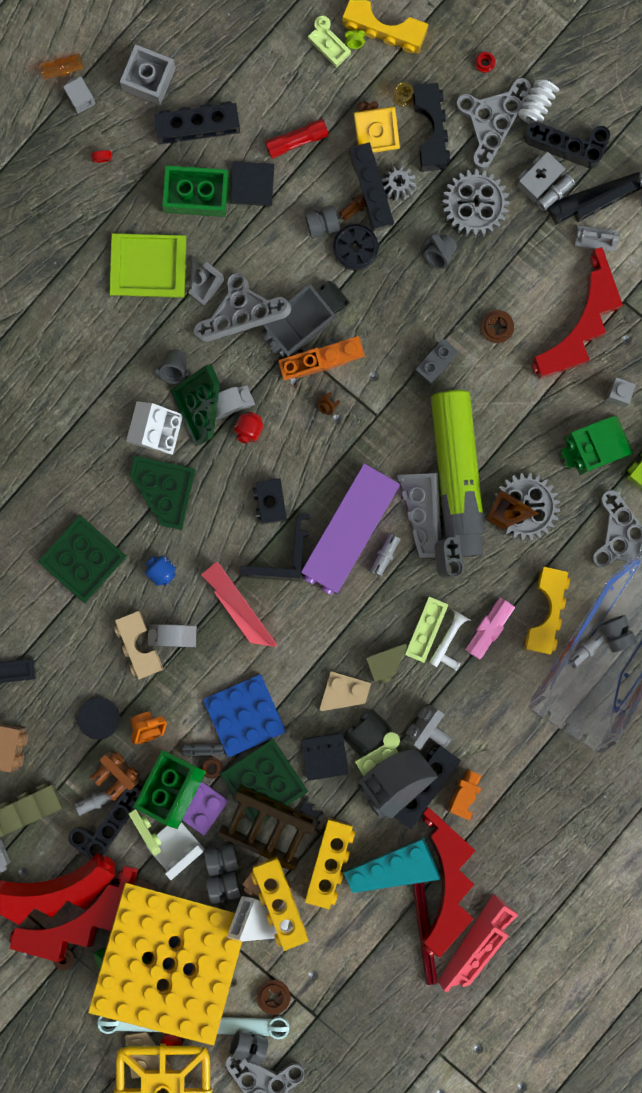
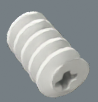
[518,79,559,124]

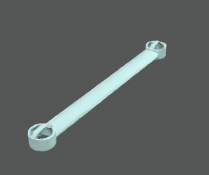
[98,1016,289,1039]

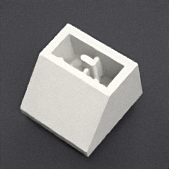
[126,401,183,455]

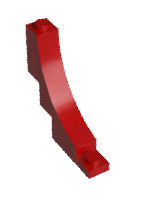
[531,247,623,379]
[421,807,476,958]
[0,853,115,925]
[9,866,138,962]

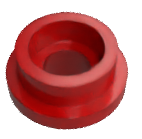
[475,52,496,73]

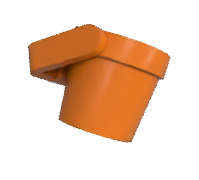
[130,712,167,745]

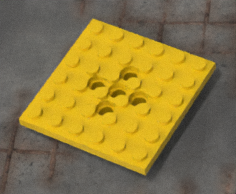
[88,883,242,1046]

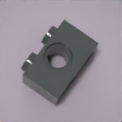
[414,339,459,387]

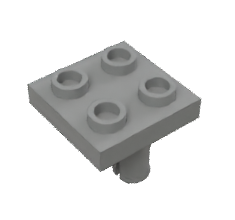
[405,704,451,749]

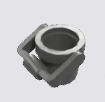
[420,233,457,269]
[156,349,192,384]

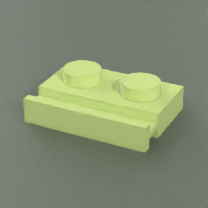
[129,809,162,856]

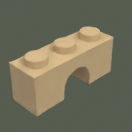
[114,611,164,679]

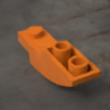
[278,336,366,381]

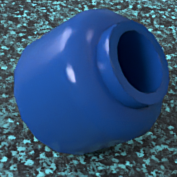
[145,555,176,586]

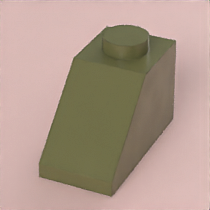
[365,644,407,684]

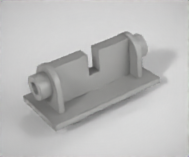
[575,226,620,252]

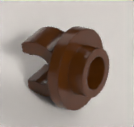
[356,101,378,111]
[317,392,340,415]

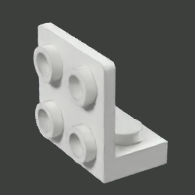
[146,822,204,880]

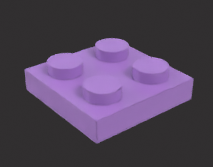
[183,781,229,835]

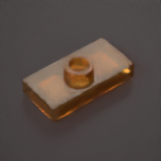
[40,53,84,80]

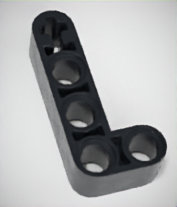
[524,122,611,169]
[68,786,142,859]

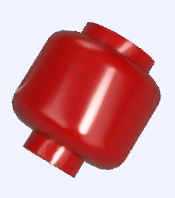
[233,412,264,444]

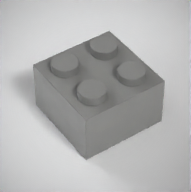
[120,44,176,105]

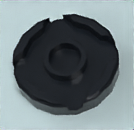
[78,698,120,740]

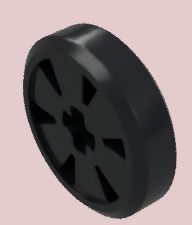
[333,224,379,271]

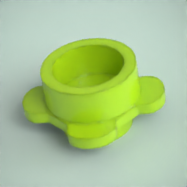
[345,30,365,49]

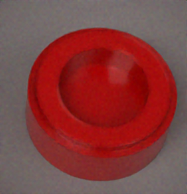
[91,150,112,163]
[160,1033,182,1046]

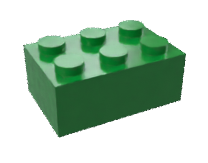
[162,166,229,217]
[133,750,206,829]

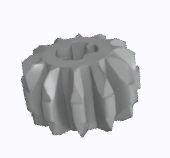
[382,165,416,201]

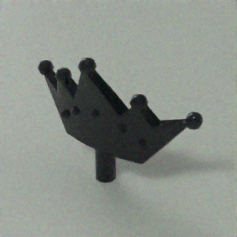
[300,797,323,833]

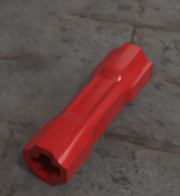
[265,118,329,159]

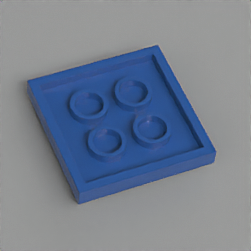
[203,674,286,757]

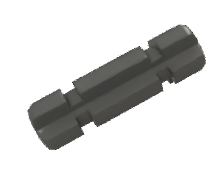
[182,744,224,756]

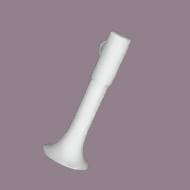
[429,609,471,671]

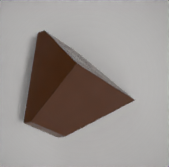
[486,490,539,530]

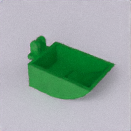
[559,416,634,475]

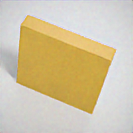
[353,106,400,153]

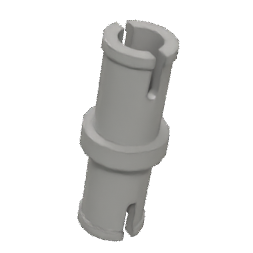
[536,174,575,211]
[370,534,401,577]
[566,632,605,669]
[75,790,119,816]

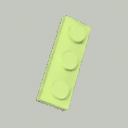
[405,597,448,663]

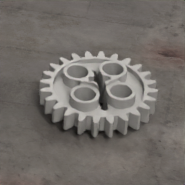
[442,169,510,238]
[492,473,560,541]

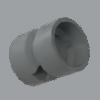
[305,205,340,239]
[600,615,637,653]
[204,843,239,877]
[206,871,242,905]
[229,1029,268,1066]

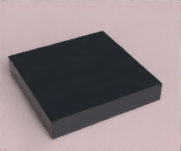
[231,162,274,206]

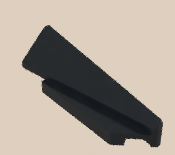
[547,172,642,225]

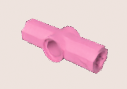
[465,598,515,660]

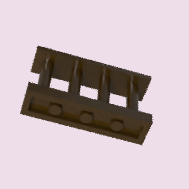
[217,785,317,871]

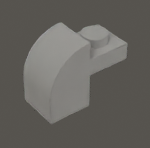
[216,386,255,420]
[148,624,197,647]

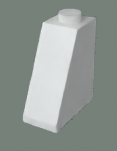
[226,896,290,941]

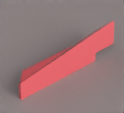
[201,561,277,647]
[438,894,518,992]

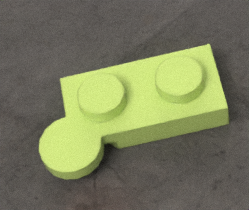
[308,16,351,68]
[355,732,400,777]

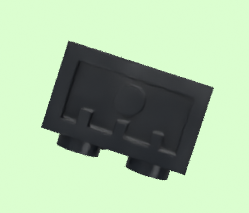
[301,732,349,781]

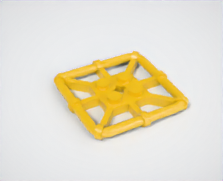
[114,1044,212,1093]

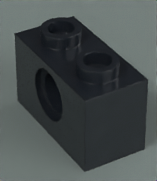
[252,478,287,525]

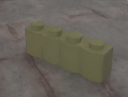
[0,783,64,837]

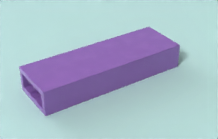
[301,464,401,595]

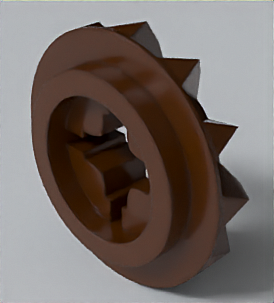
[481,310,514,344]
[257,979,291,1015]

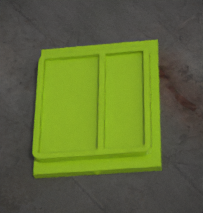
[110,234,186,298]

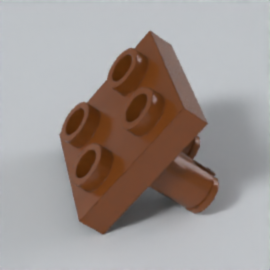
[90,750,141,801]

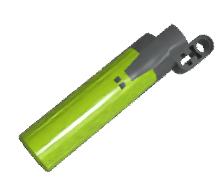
[431,390,485,579]

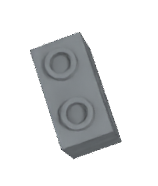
[517,152,566,203]

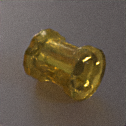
[394,82,414,107]

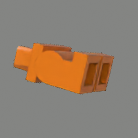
[446,770,482,821]

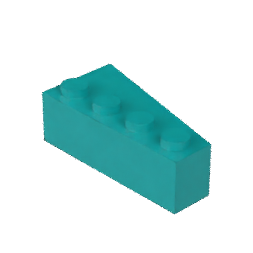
[344,836,441,893]

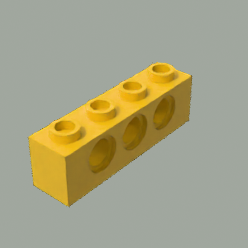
[305,818,356,910]
[250,857,309,951]

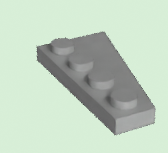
[397,473,441,558]

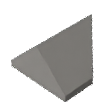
[188,256,224,305]

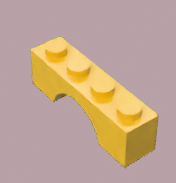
[342,0,429,54]
[524,567,570,655]

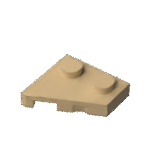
[319,671,371,711]
[125,1032,173,1079]

